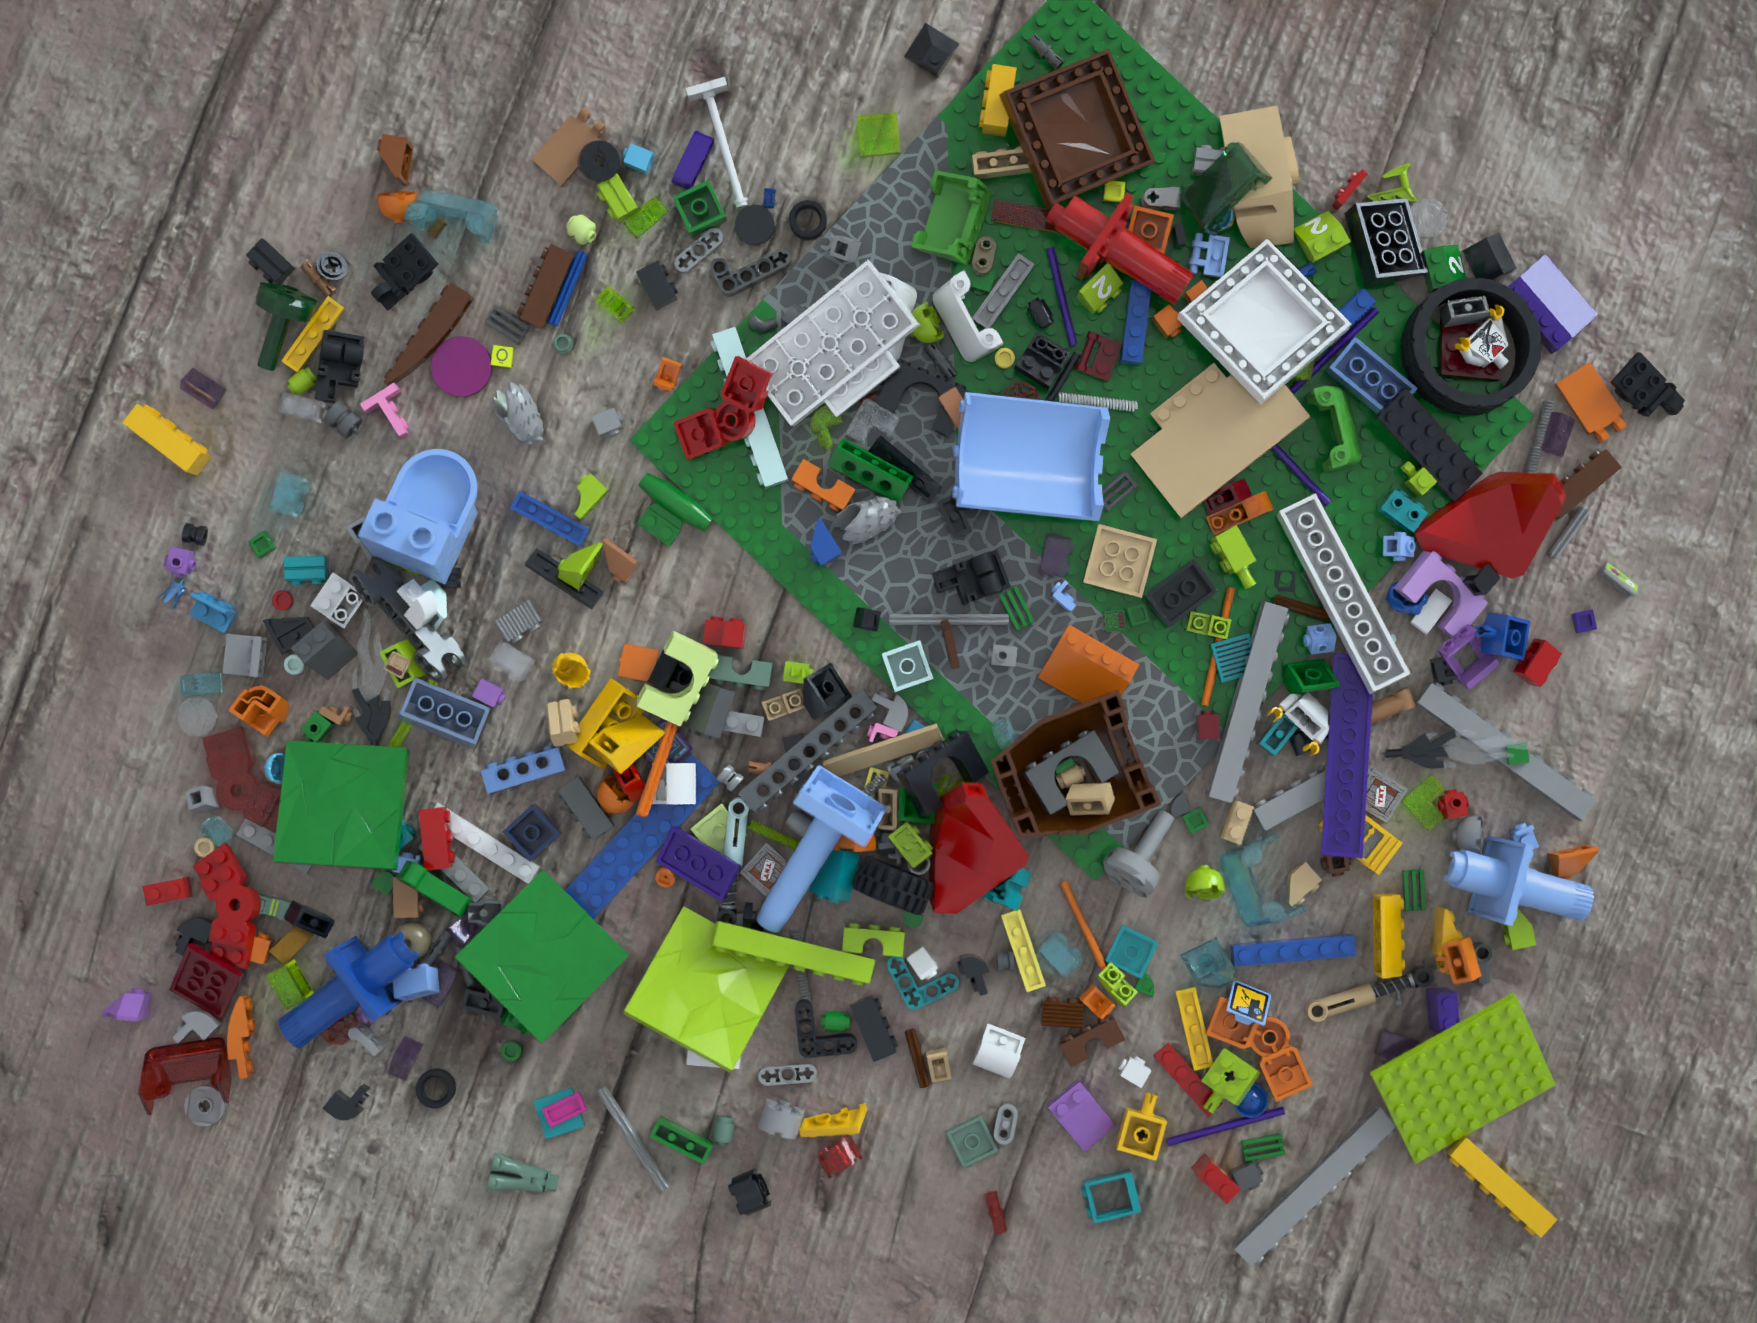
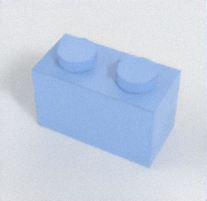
[393,964,440,1001]

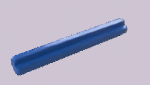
[548,251,587,327]

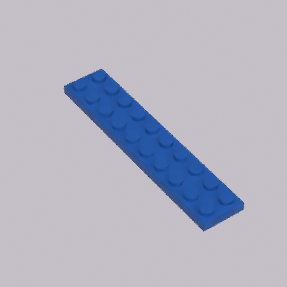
[565,754,720,919]

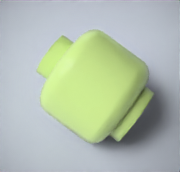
[566,215,597,245]

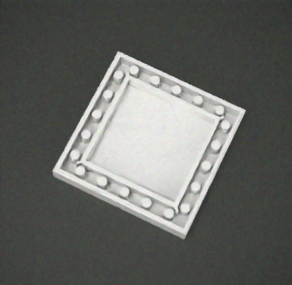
[1177,239,1351,404]

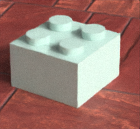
[882,640,933,692]

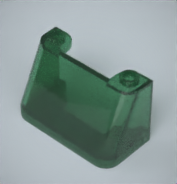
[1181,142,1273,236]

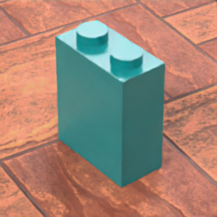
[809,849,860,904]

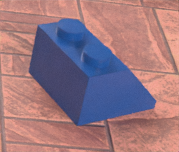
[809,518,842,568]

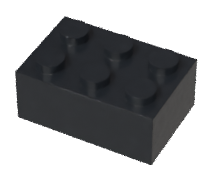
[1143,559,1218,628]

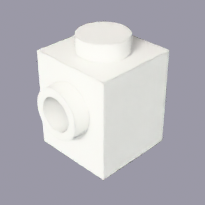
[1118,1055,1152,1088]

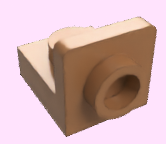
[319,705,353,725]

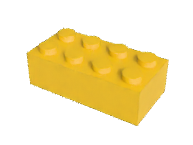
[122,404,212,476]

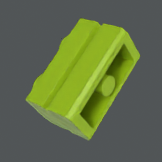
[596,173,639,223]

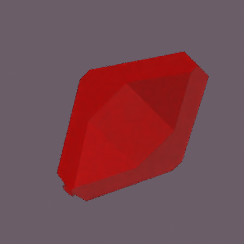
[1414,472,1566,579]
[929,783,1029,914]

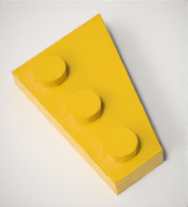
[799,1103,867,1138]

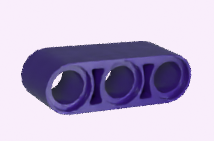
[671,130,714,190]

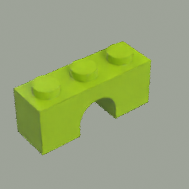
[842,923,905,957]

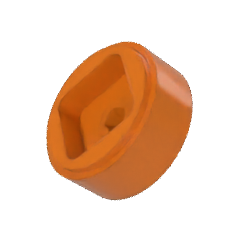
[655,867,676,888]

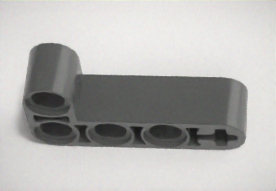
[710,249,792,297]

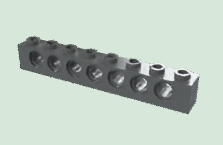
[737,689,877,813]

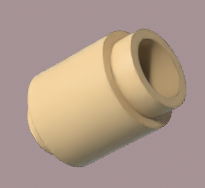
[1055,763,1086,790]

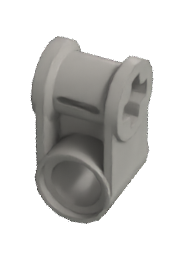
[1141,187,1181,210]

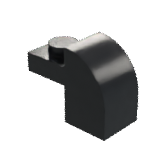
[175,917,212,955]
[322,1083,370,1120]

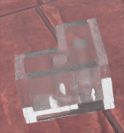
[845,398,901,445]

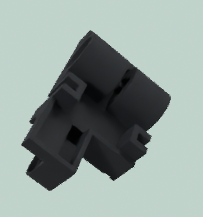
[371,233,439,310]
[315,330,364,403]
[1611,352,1685,417]
[931,549,1011,605]

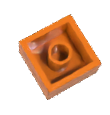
[1128,206,1175,254]

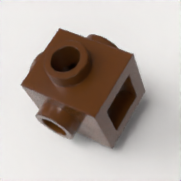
[1320,856,1351,877]

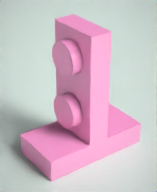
[360,383,409,438]

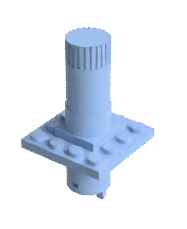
[1443,835,1594,926]

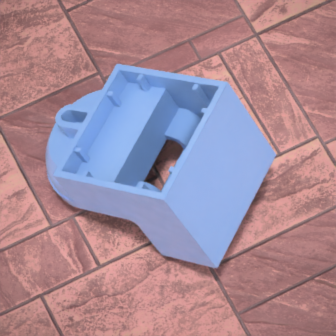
[358,449,478,584]

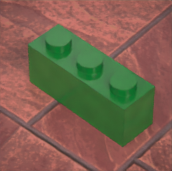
[650,1115,714,1165]

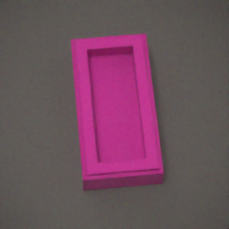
[542,1091,588,1128]

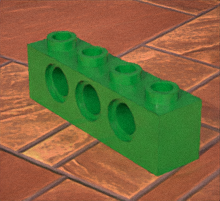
[828,438,914,504]

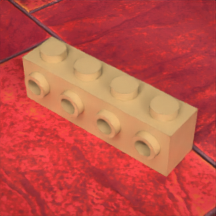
[971,146,1032,179]

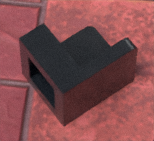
[1462,564,1500,596]

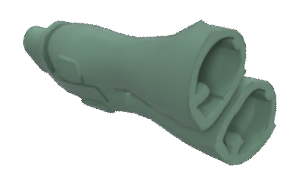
[487,1152,559,1193]

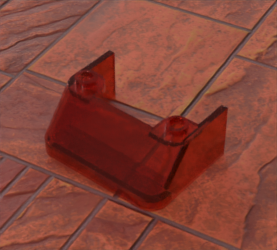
[138,1037,232,1115]

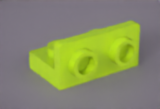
[888,822,933,869]

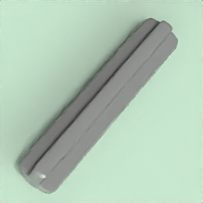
[1547,507,1589,559]

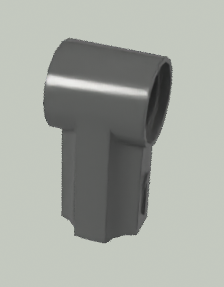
[1471,942,1492,984]

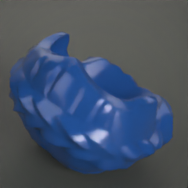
[1386,581,1429,615]

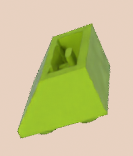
[379,639,428,689]

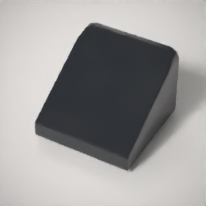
[853,607,881,632]

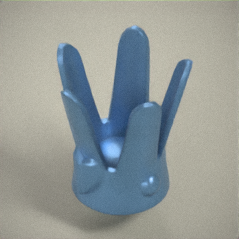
[157,579,187,609]

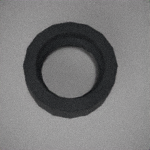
[789,200,827,241]
[415,1068,456,1109]

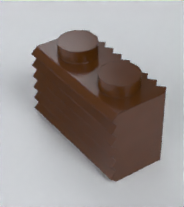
[1041,996,1084,1028]

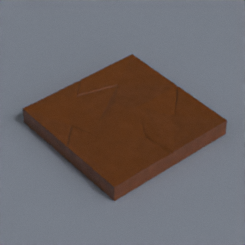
[999,49,1156,208]

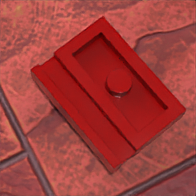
[1332,169,1368,211]

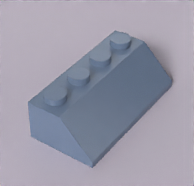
[397,677,490,749]

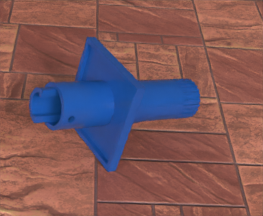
[278,931,419,1048]

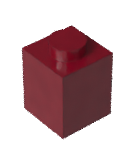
[1196,710,1220,740]

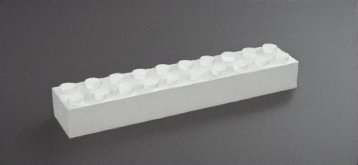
[1277,493,1410,695]

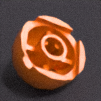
[377,191,418,223]
[597,775,637,814]

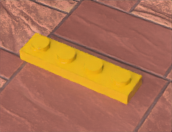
[281,296,346,372]
[1175,986,1213,1071]

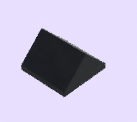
[1463,233,1517,280]

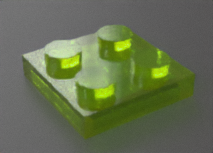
[857,112,900,158]

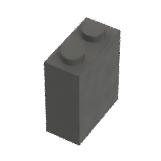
[682,683,735,740]

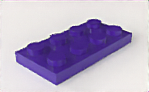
[655,826,742,902]

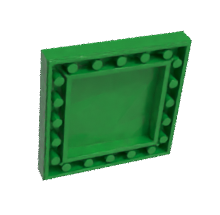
[273,741,410,870]
[455,870,630,1044]

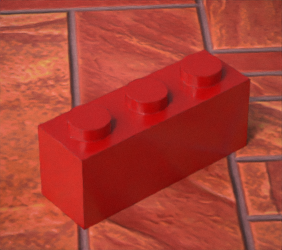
[419,807,455,870]

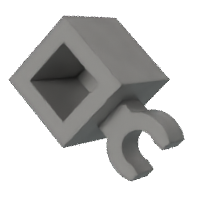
[821,235,862,262]

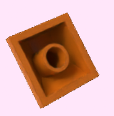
[1548,845,1599,880]

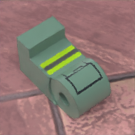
[258,894,292,921]

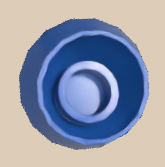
[1234,1083,1268,1118]

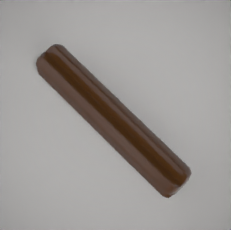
[1273,595,1330,622]
[905,1028,930,1088]

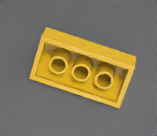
[565,678,645,770]
[1372,894,1405,978]

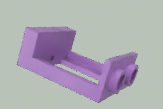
[1437,624,1500,690]

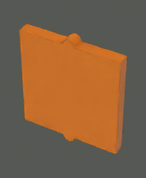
[618,643,659,682]

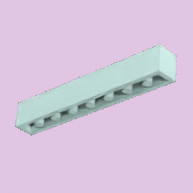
[710,327,789,489]

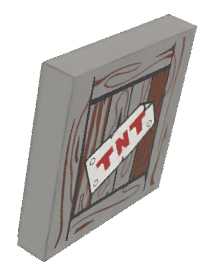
[1366,768,1408,824]
[739,842,788,897]

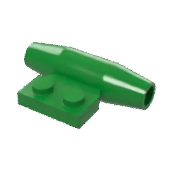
[636,473,713,547]

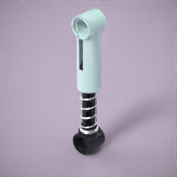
[716,797,749,925]

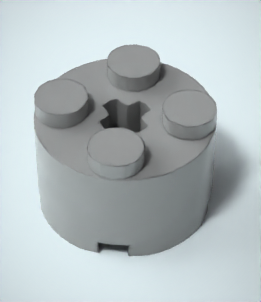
[758,1099,805,1139]

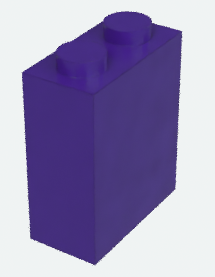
[1426,987,1460,1034]

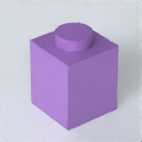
[472,679,506,708]

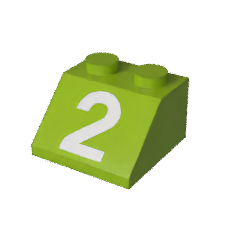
[1294,211,1351,264]
[1076,263,1123,315]

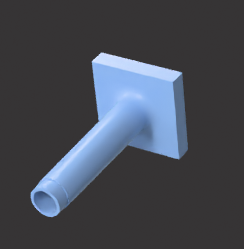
[756,765,888,933]

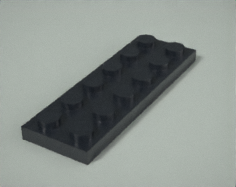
[1375,388,1483,502]

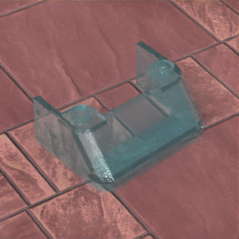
[1219,833,1306,927]

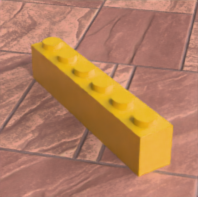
[1446,1136,1557,1238]

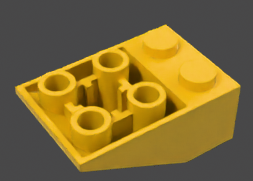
[589,715,665,774]
[1432,906,1463,975]

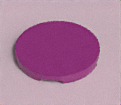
[431,336,492,397]

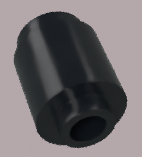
[1027,298,1054,329]

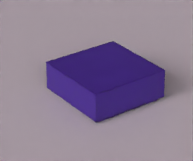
[1571,609,1597,633]

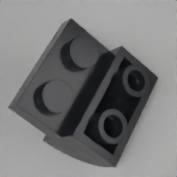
[1014,332,1071,390]
[957,954,990,996]

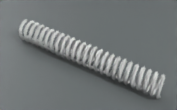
[1058,392,1137,412]

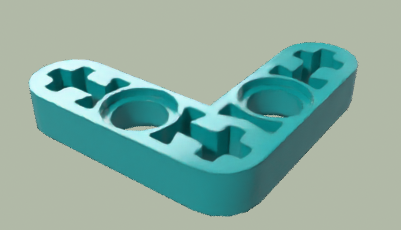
[887,956,959,1010]

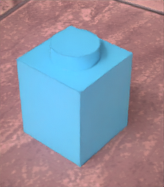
[622,143,655,175]

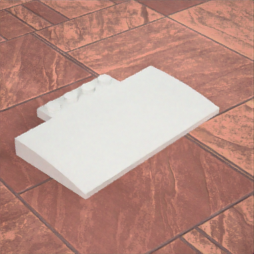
[746,260,920,426]

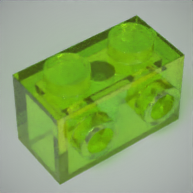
[266,959,313,1010]

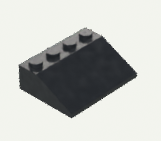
[1344,198,1428,287]

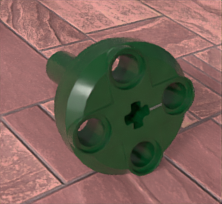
[255,282,318,371]

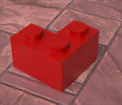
[703,616,747,649]

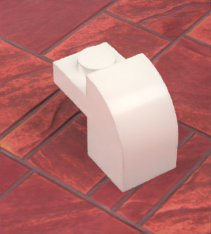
[397,579,438,630]

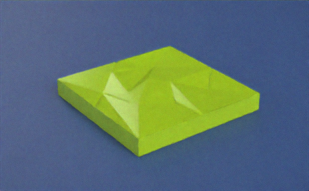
[623,906,790,1073]

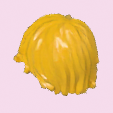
[551,652,591,689]

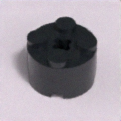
[577,140,620,182]
[728,1168,771,1216]

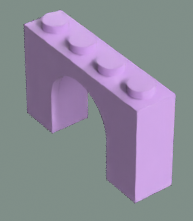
[1393,551,1488,638]

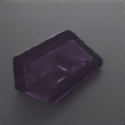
[180,368,226,409]
[1540,412,1575,457]

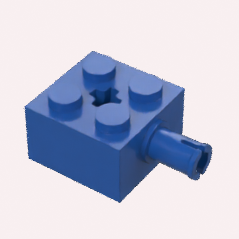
[1475,613,1531,661]

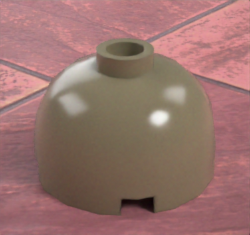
[392,921,432,961]

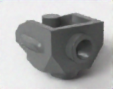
[468,898,505,928]

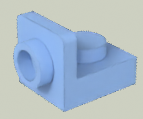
[1051,581,1076,612]
[1510,822,1539,849]

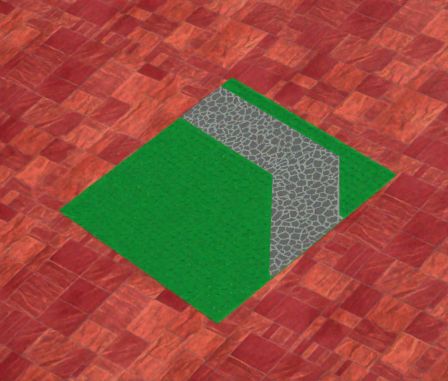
[631,0,1533,880]

